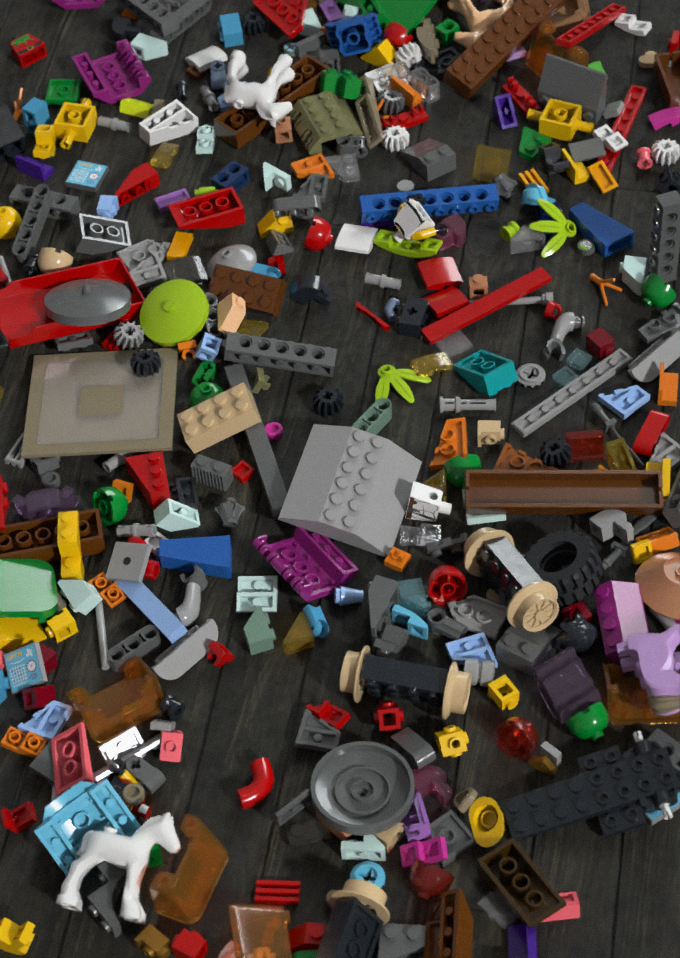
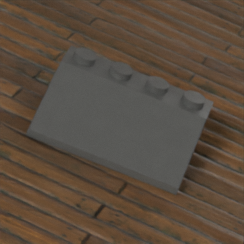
[537,53,607,124]

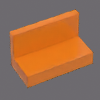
[388,75,423,108]
[657,362,679,406]

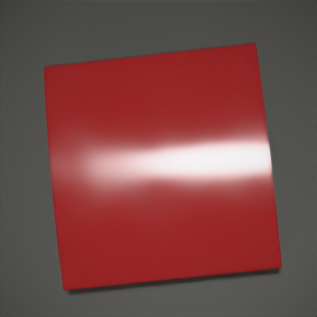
[416,257,463,290]
[421,286,469,319]

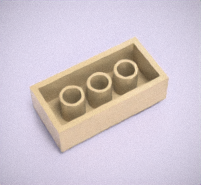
[177,382,261,454]

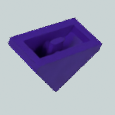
[493,93,518,130]

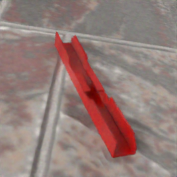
[355,302,390,332]

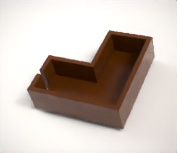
[653,50,680,108]

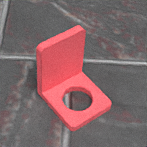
[159,730,183,762]

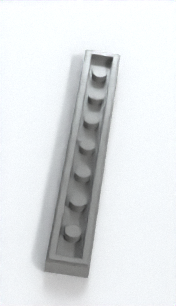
[511,348,633,438]

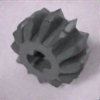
[377,89,405,115]

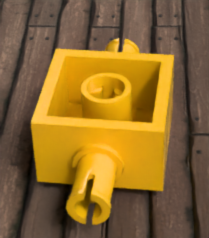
[53,98,98,149]
[527,98,594,142]

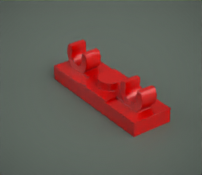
[502,76,541,117]
[381,103,429,131]

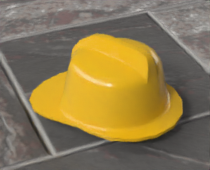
[468,797,505,848]

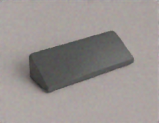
[265,229,294,256]

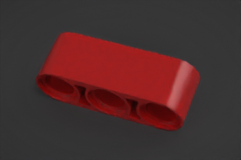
[632,409,670,458]

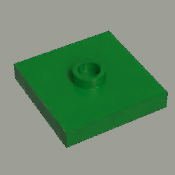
[45,79,82,105]

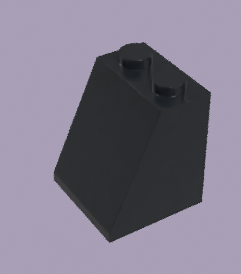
[0,105,25,163]

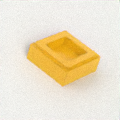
[630,539,653,565]

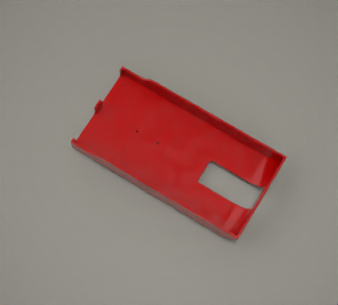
[0,257,145,349]

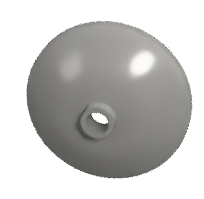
[207,244,257,279]

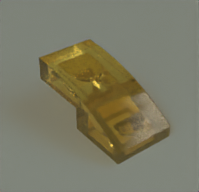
[151,142,179,168]
[410,352,453,376]

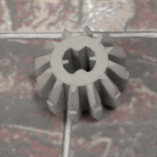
[113,320,144,350]

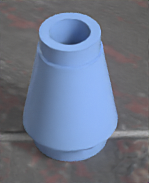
[334,586,364,606]

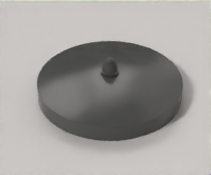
[44,278,131,326]
[311,741,415,835]

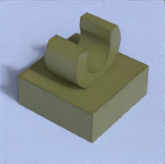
[249,367,271,394]

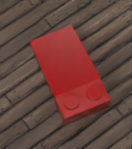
[168,186,245,229]

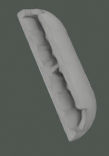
[628,330,680,382]
[151,618,218,680]

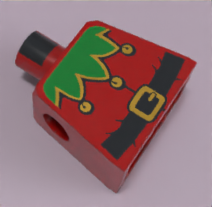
[10,34,48,69]

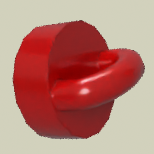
[544,300,562,320]

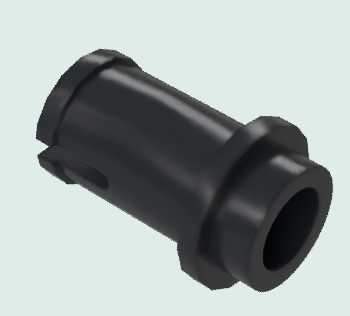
[175,81,188,102]

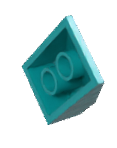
[452,349,518,396]

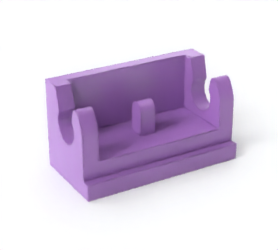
[402,792,432,843]

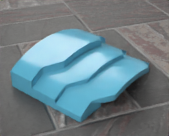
[34,778,141,876]

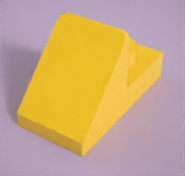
[257,209,294,238]

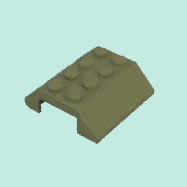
[287,91,365,156]

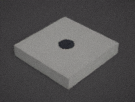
[105,542,152,583]

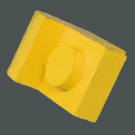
[33,125,56,159]
[0,917,35,955]

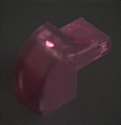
[436,213,466,252]
[412,765,452,808]

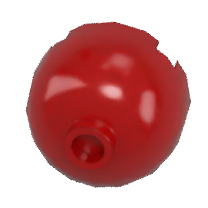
[382,21,414,52]
[303,215,334,251]
[427,565,468,606]

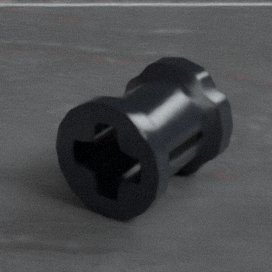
[23,253,39,276]

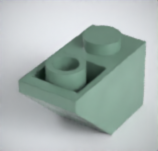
[243,606,276,655]

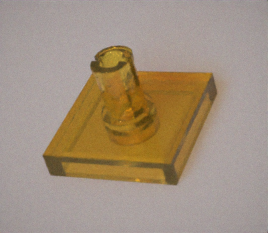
[472,144,512,183]

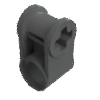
[336,135,368,158]
[126,756,166,796]

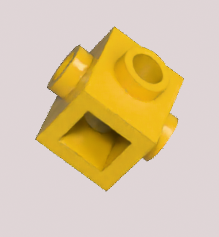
[434,725,469,757]

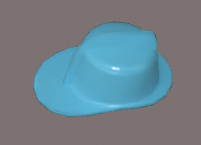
[520,183,556,205]

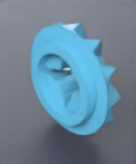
[350,861,385,888]

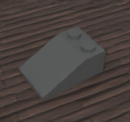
[401,138,456,182]
[72,213,131,255]
[366,575,400,652]
[496,625,562,676]

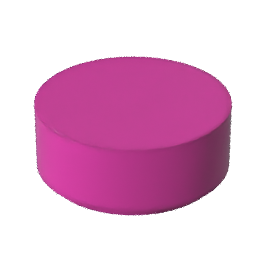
[265,422,283,441]

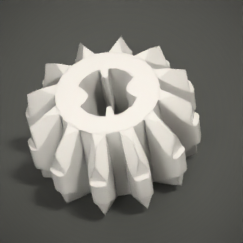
[395,42,423,70]
[381,125,409,152]
[651,138,680,166]

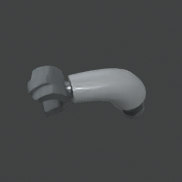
[541,312,585,361]
[173,564,208,628]

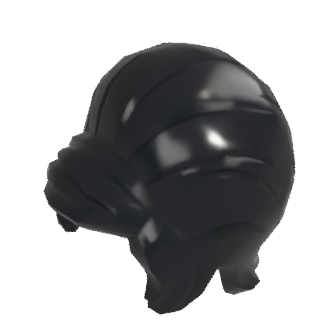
[554,612,598,653]

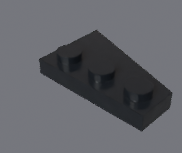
[411,46,460,87]

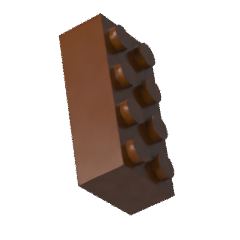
[207,263,287,318]

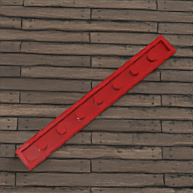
[555,3,627,49]
[597,85,647,173]
[421,266,552,345]

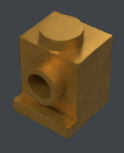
[134,924,172,958]

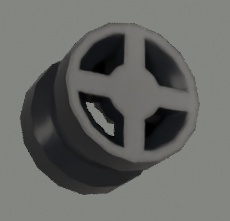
[159,694,186,721]

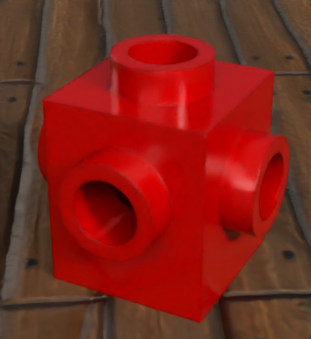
[373,700,404,732]

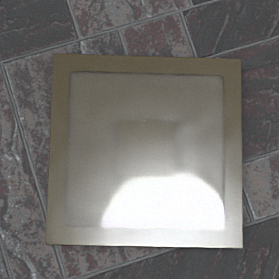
[21,347,178,458]

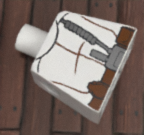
[405,481,452,522]

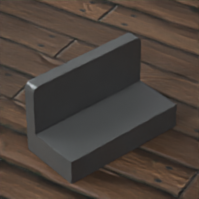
[295,31,331,59]
[566,137,606,163]

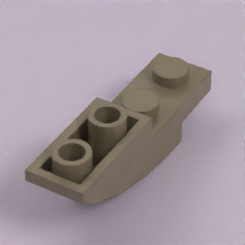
[416,18,439,64]

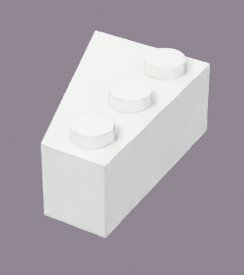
[139,99,198,146]

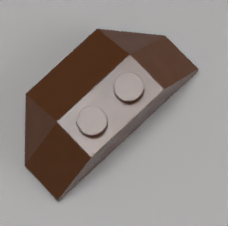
[424,888,473,958]

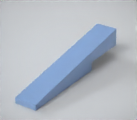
[113,581,188,644]

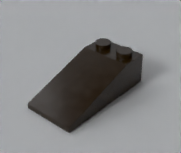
[477,838,567,929]

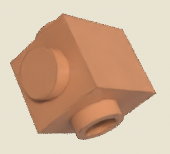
[275,116,293,144]

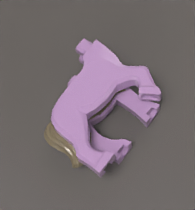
[616,624,680,716]

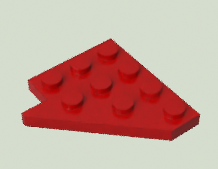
[252,0,307,40]

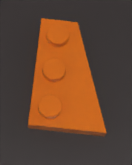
[429,417,468,471]

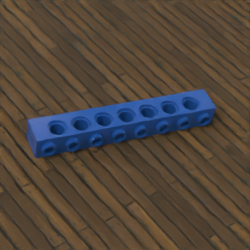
[359,183,499,223]

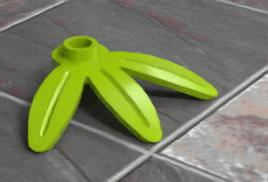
[529,198,577,258]
[375,365,431,403]

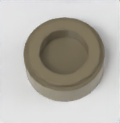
[123,783,145,806]

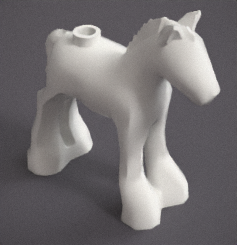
[222,50,295,128]
[56,812,181,924]

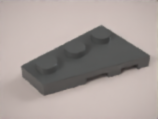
[638,302,680,345]

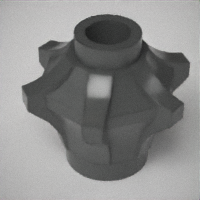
[492,172,517,199]
[215,497,245,527]

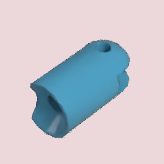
[250,263,281,278]
[302,604,329,638]

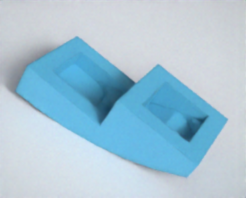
[392,604,428,640]

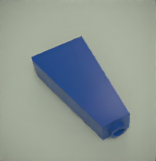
[569,202,634,258]
[156,535,232,579]

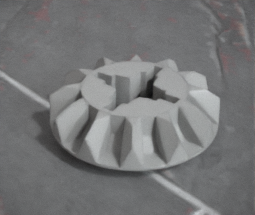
[516,363,546,388]

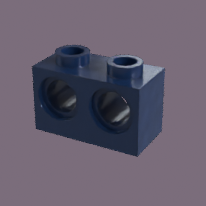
[211,160,250,192]

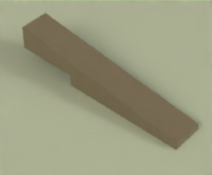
[355,74,384,149]

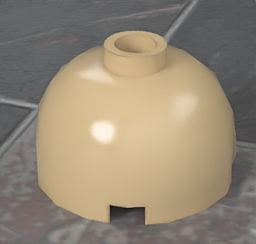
[37,247,73,274]

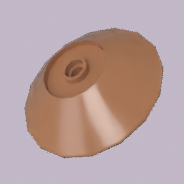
[635,552,680,620]

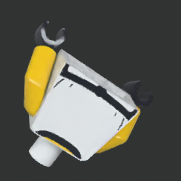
[393,193,448,243]

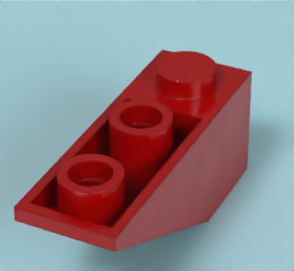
[115,162,160,207]

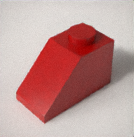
[284,922,327,954]

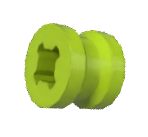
[499,221,521,243]

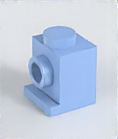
[97,195,119,219]
[194,332,222,361]

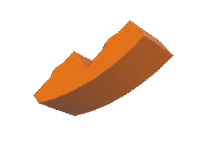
[88,572,127,609]
[0,726,48,758]

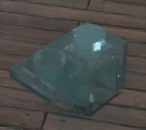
[398,578,432,622]

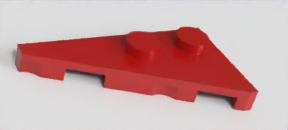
[0,475,9,531]

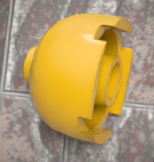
[0,206,22,240]

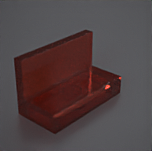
[565,430,605,462]

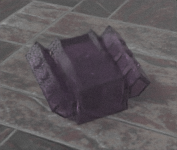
[10,485,79,521]
[532,646,601,724]

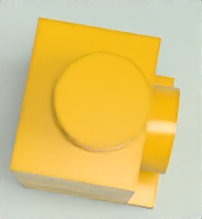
[44,607,78,644]
[488,675,519,711]

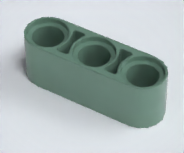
[352,398,392,435]

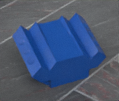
[324,13,382,57]

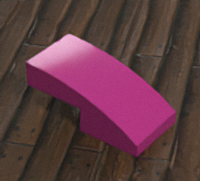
[648,106,680,131]
[400,836,448,868]

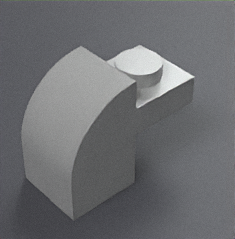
[589,509,634,545]

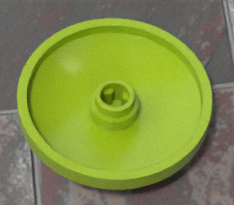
[140,279,209,347]

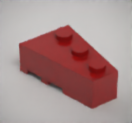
[125,451,171,510]

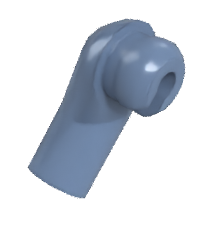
[384,297,400,322]

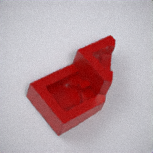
[306,700,351,730]

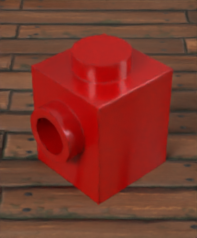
[171,928,209,958]

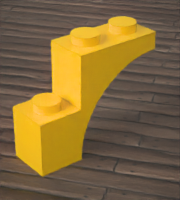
[57,511,84,580]

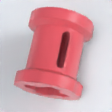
[636,147,653,170]

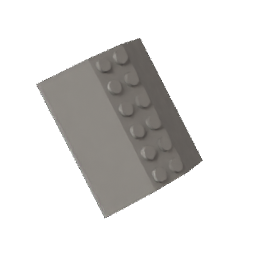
[278,424,422,557]

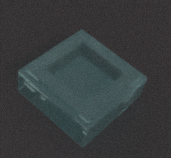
[566,348,592,371]
[552,366,579,387]

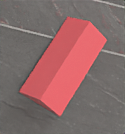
[51,722,94,796]

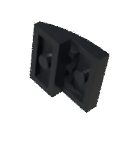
[168,477,199,509]

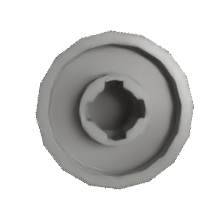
[464,658,495,687]

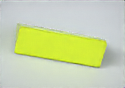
[119,98,153,119]

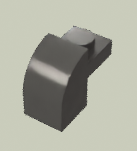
[373,623,410,660]

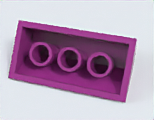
[593,580,649,666]

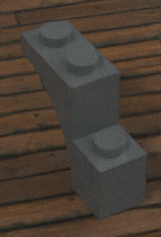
[88,861,126,938]

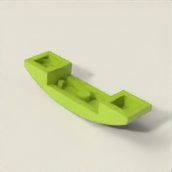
[373,229,443,258]

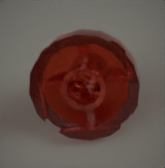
[496,717,539,761]
[409,859,455,900]

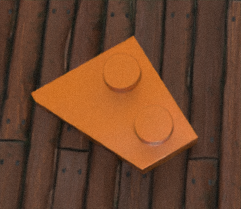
[291,153,334,178]

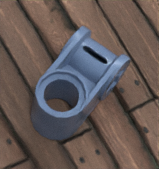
[210,60,227,91]

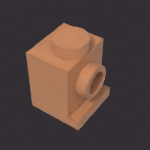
[469,274,488,300]

